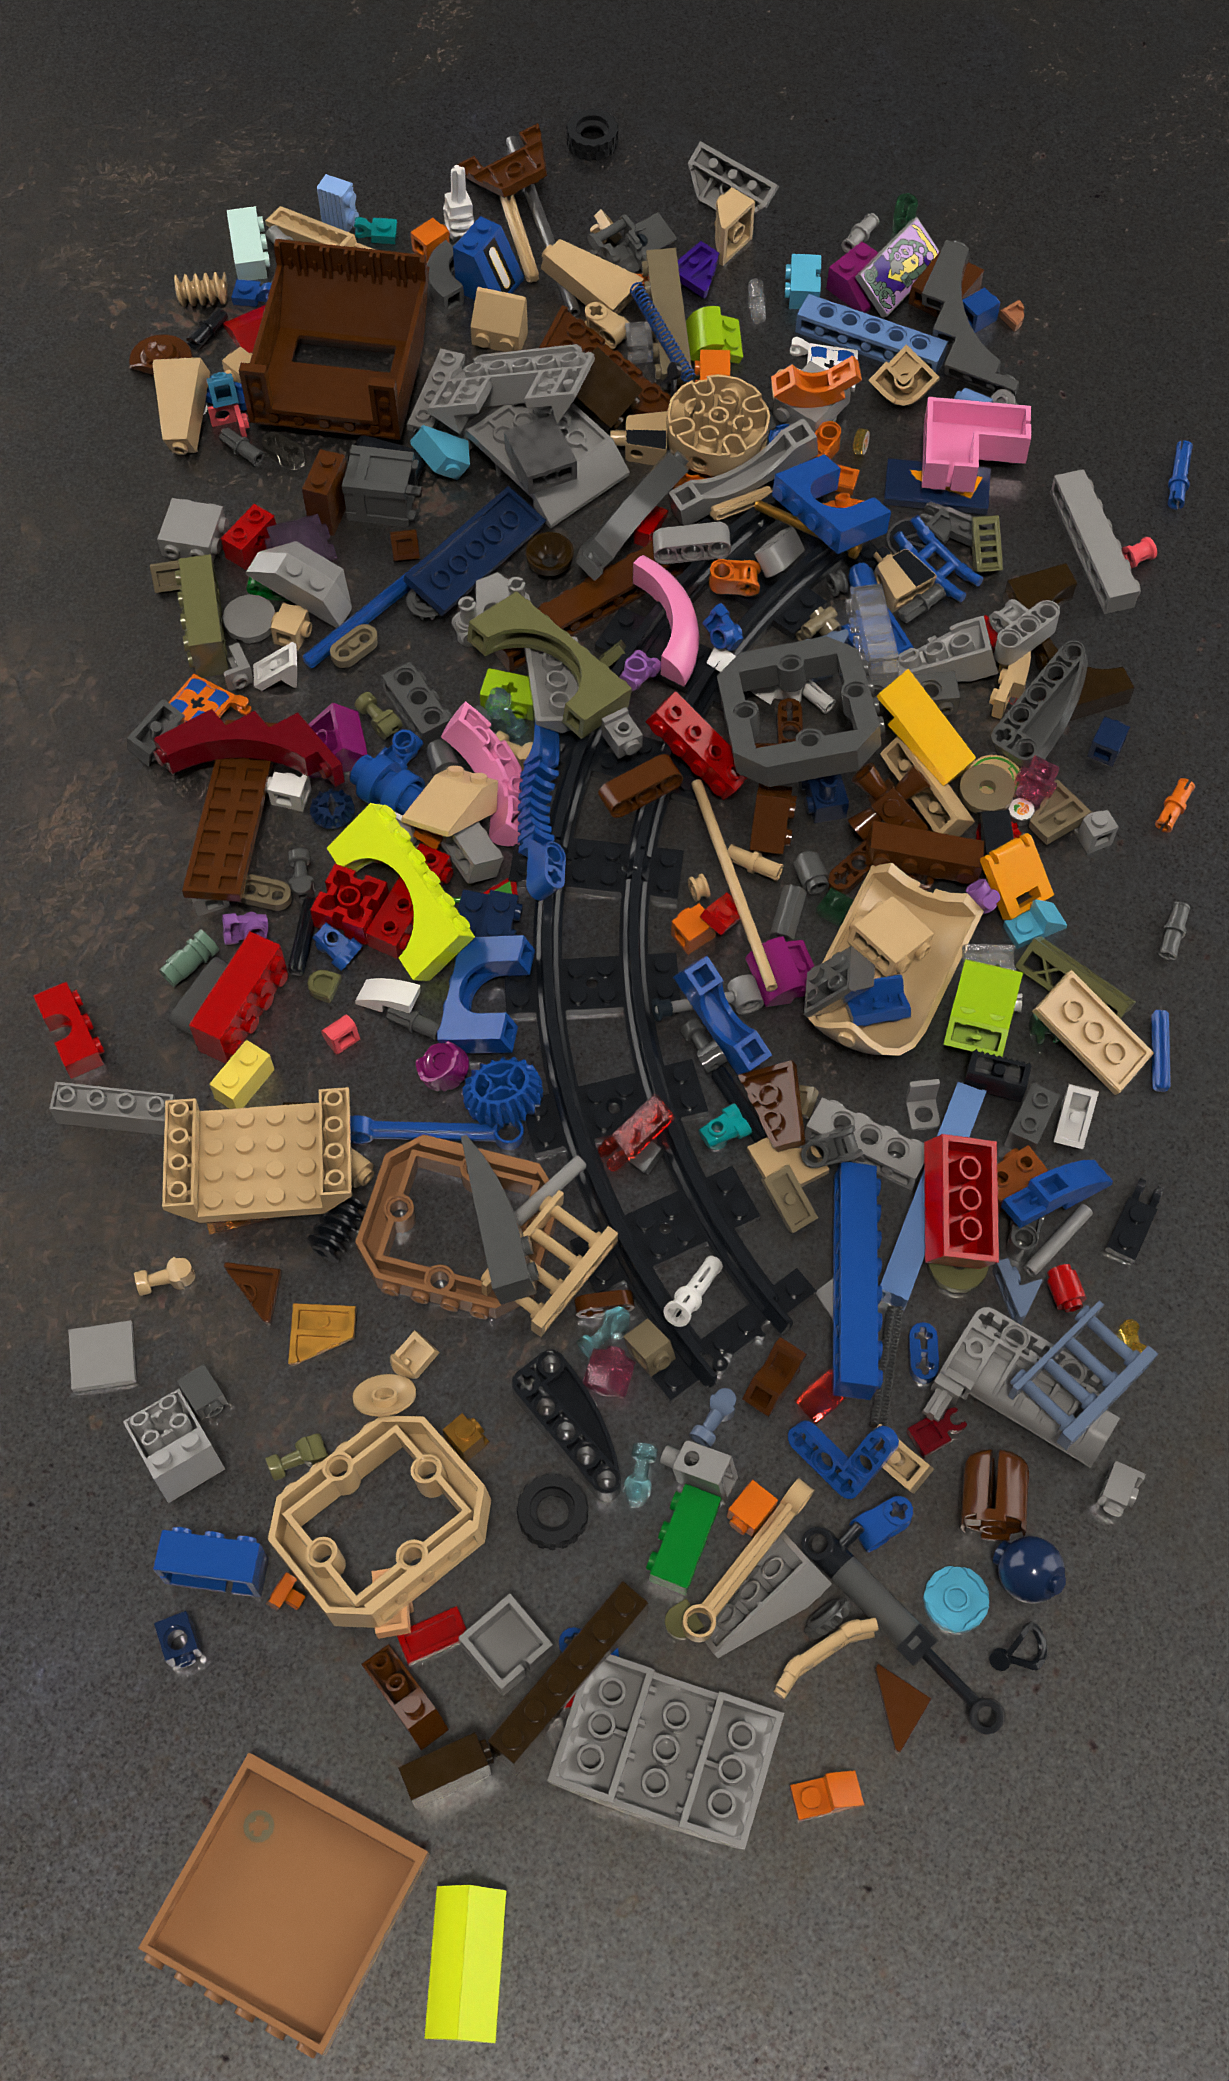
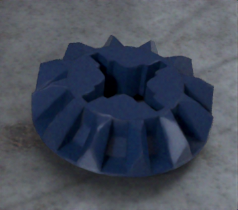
[309,787,355,829]

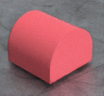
[321,1014,360,1055]

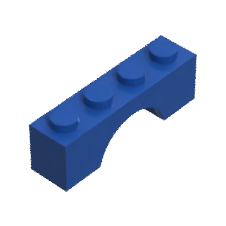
[673,956,772,1075]

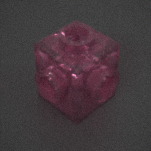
[1014,755,1060,806]
[583,1346,636,1398]

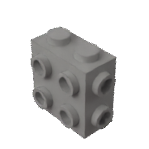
[157,498,229,561]

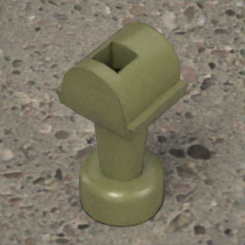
[354,692,403,740]
[265,1434,329,1482]

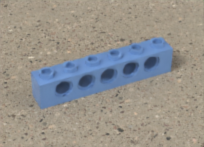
[795,294,948,374]

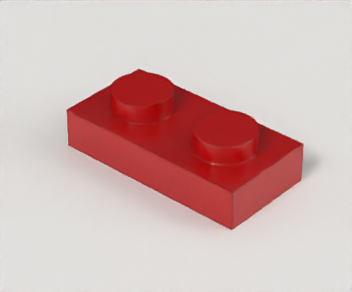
[700,892,741,935]

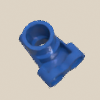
[702,603,744,651]
[376,729,424,771]
[312,922,363,971]

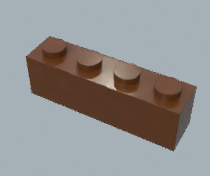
[865,821,984,884]

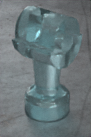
[485,687,529,740]
[576,1306,630,1361]
[623,1443,658,1508]

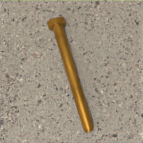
[754,500,863,559]

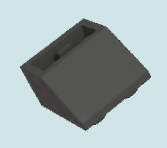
[804,946,875,1018]

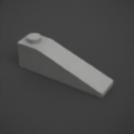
[882,615,998,682]
[704,1531,832,1658]

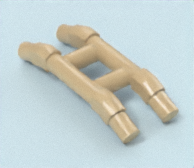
[773,1618,878,1699]

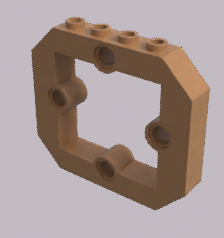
[355,1134,558,1319]

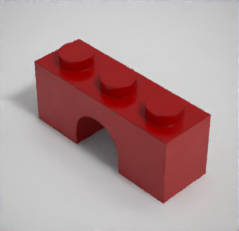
[33,982,105,1079]

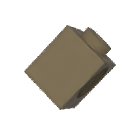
[623,1318,676,1377]

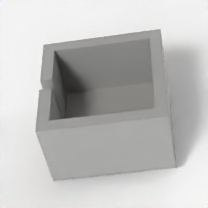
[458,1593,554,1697]

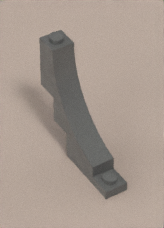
[922,240,1019,398]
[575,449,689,581]

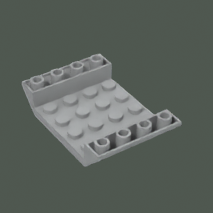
[452,402,630,528]

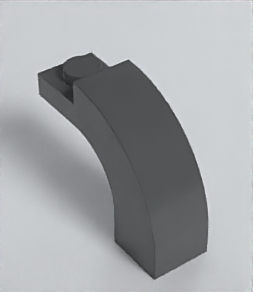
[427,240,465,316]

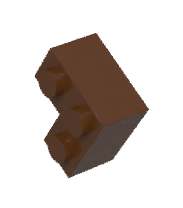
[749,783,797,854]

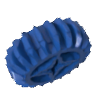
[462,1056,543,1129]

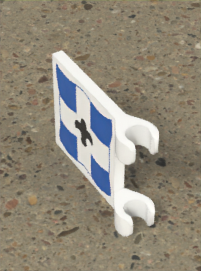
[790,337,858,392]

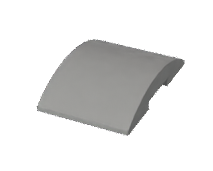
[547,1654,784,1850]

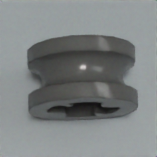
[826,570,848,597]

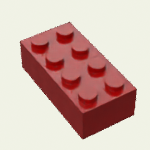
[189,931,288,1064]
[924,1134,999,1269]

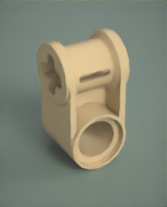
[585,302,631,349]

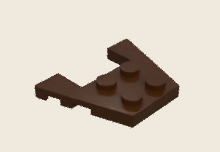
[457,123,547,198]

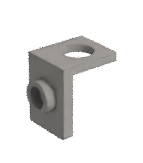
[905,1079,941,1131]

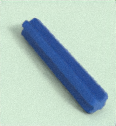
[1151,1010,1171,1092]

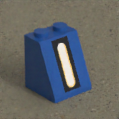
[453,216,524,300]

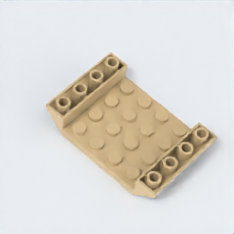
[162,1087,352,1223]

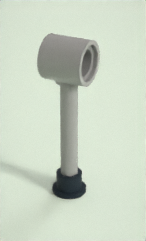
[652,974,764,1022]

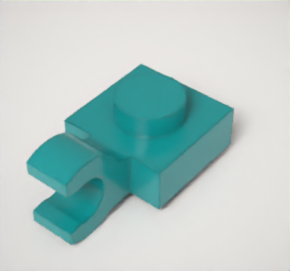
[354,217,397,244]

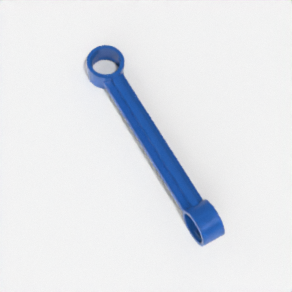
[350,1115,524,1150]

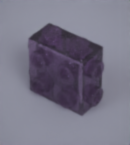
[264,514,337,563]

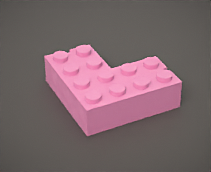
[922,397,1031,492]

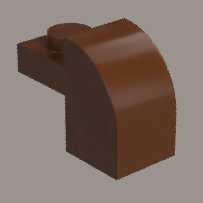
[742,1337,807,1417]

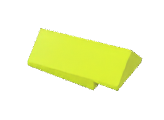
[424,1885,507,2044]

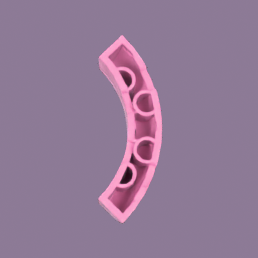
[633,555,700,686]
[441,701,523,847]

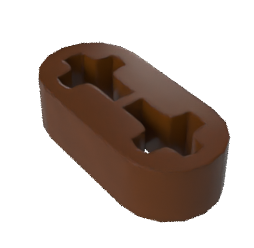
[574,1290,635,1318]

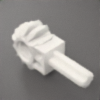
[443,165,474,241]

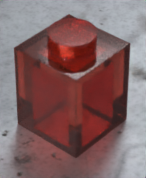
[794,1368,847,1424]

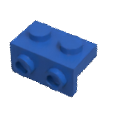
[846,974,911,1026]

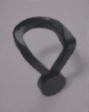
[660,362,682,396]
[989,1622,1048,1671]

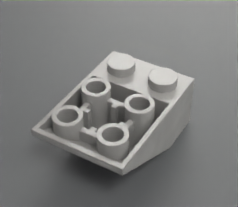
[123,1389,225,1503]

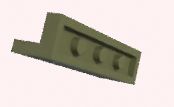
[1015,936,1136,1019]

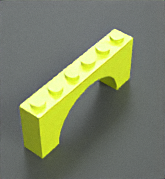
[327,803,475,981]

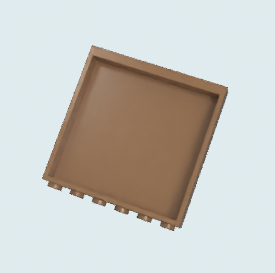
[138,1753,430,2059]

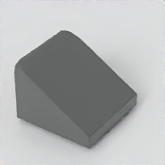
[624,1133,666,1175]

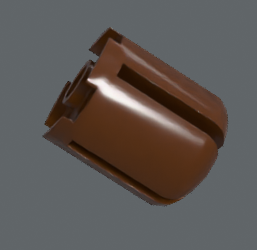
[960,1449,1029,1541]

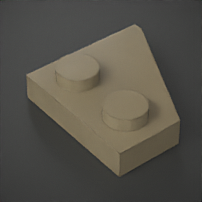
[1029,779,1092,845]

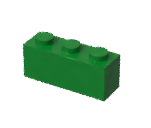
[646,1484,721,1596]

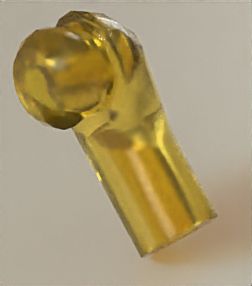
[1118,1319,1147,1353]

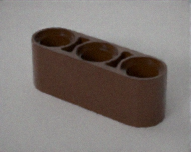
[598,754,683,818]

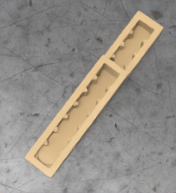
[265,206,373,249]

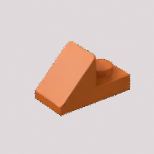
[789,1770,864,1822]

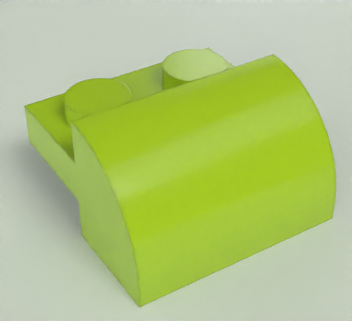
[686,306,743,364]

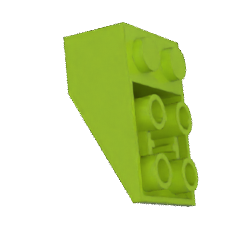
[943,959,1023,1057]

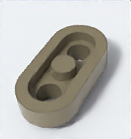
[330,624,378,668]
[241,874,292,911]

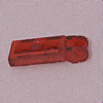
[597,1094,675,1171]

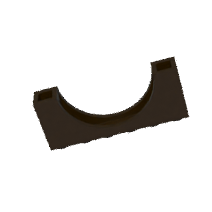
[1003,563,1135,721]
[488,1581,649,1776]

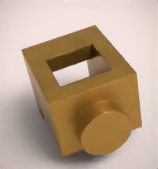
[442,1413,490,1463]

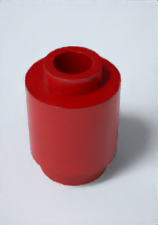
[1047,1264,1087,1313]

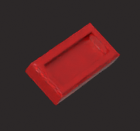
[397,1606,467,1666]

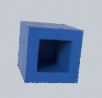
[963,287,1001,333]

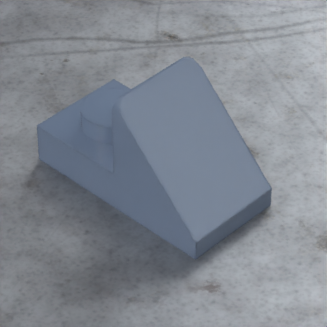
[992,1258,1043,1325]

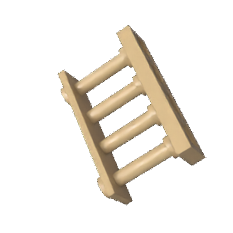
[481,1190,618,1337]

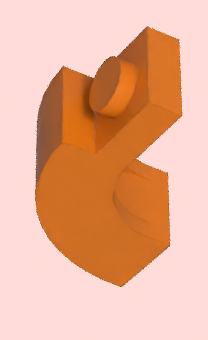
[771,356,862,408]

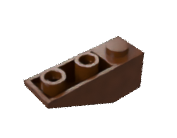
[361,1644,449,1751]

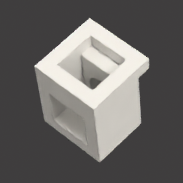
[267,772,311,812]

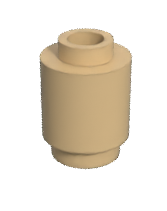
[351,1147,374,1188]

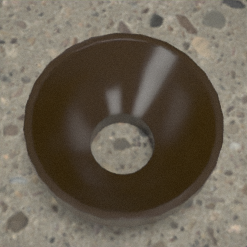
[526,532,574,576]

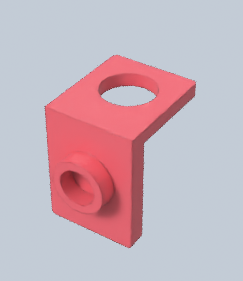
[207,403,250,437]

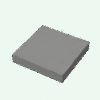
[68,1320,137,1392]

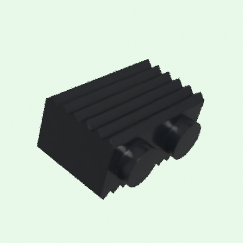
[964,1049,1032,1102]

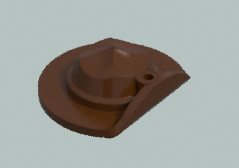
[129,334,192,375]

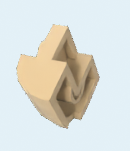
[868,344,941,406]

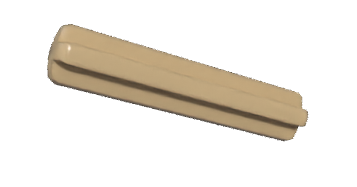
[709,486,773,521]

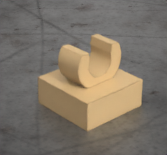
[590,209,623,244]

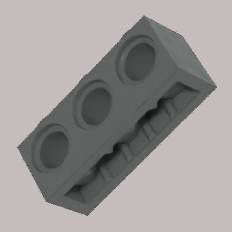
[382,662,452,749]

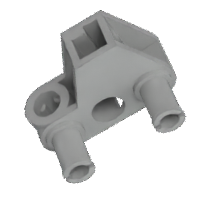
[452,572,531,647]

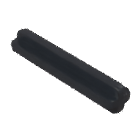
[288,897,316,976]
[711,1066,768,1143]

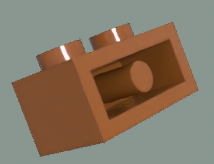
[997,1145,1049,1214]

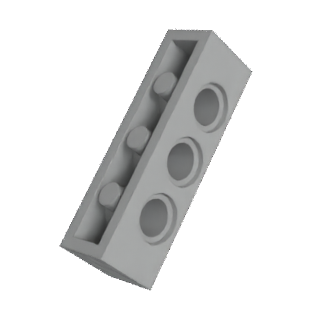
[805,1097,925,1191]

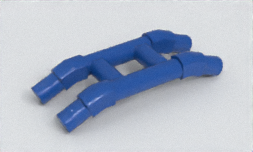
[893,515,983,602]

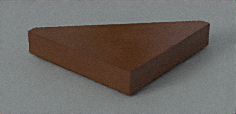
[224,1262,282,1326]
[875,1664,931,1754]

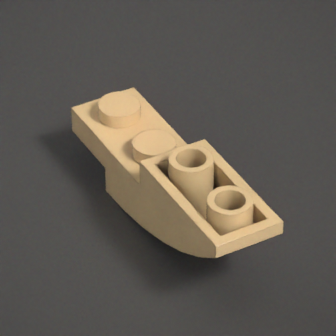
[989,651,1031,719]

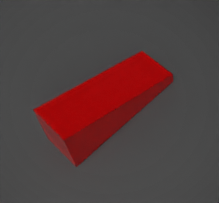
[634,506,669,547]

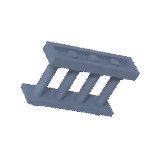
[1008,1300,1158,1451]

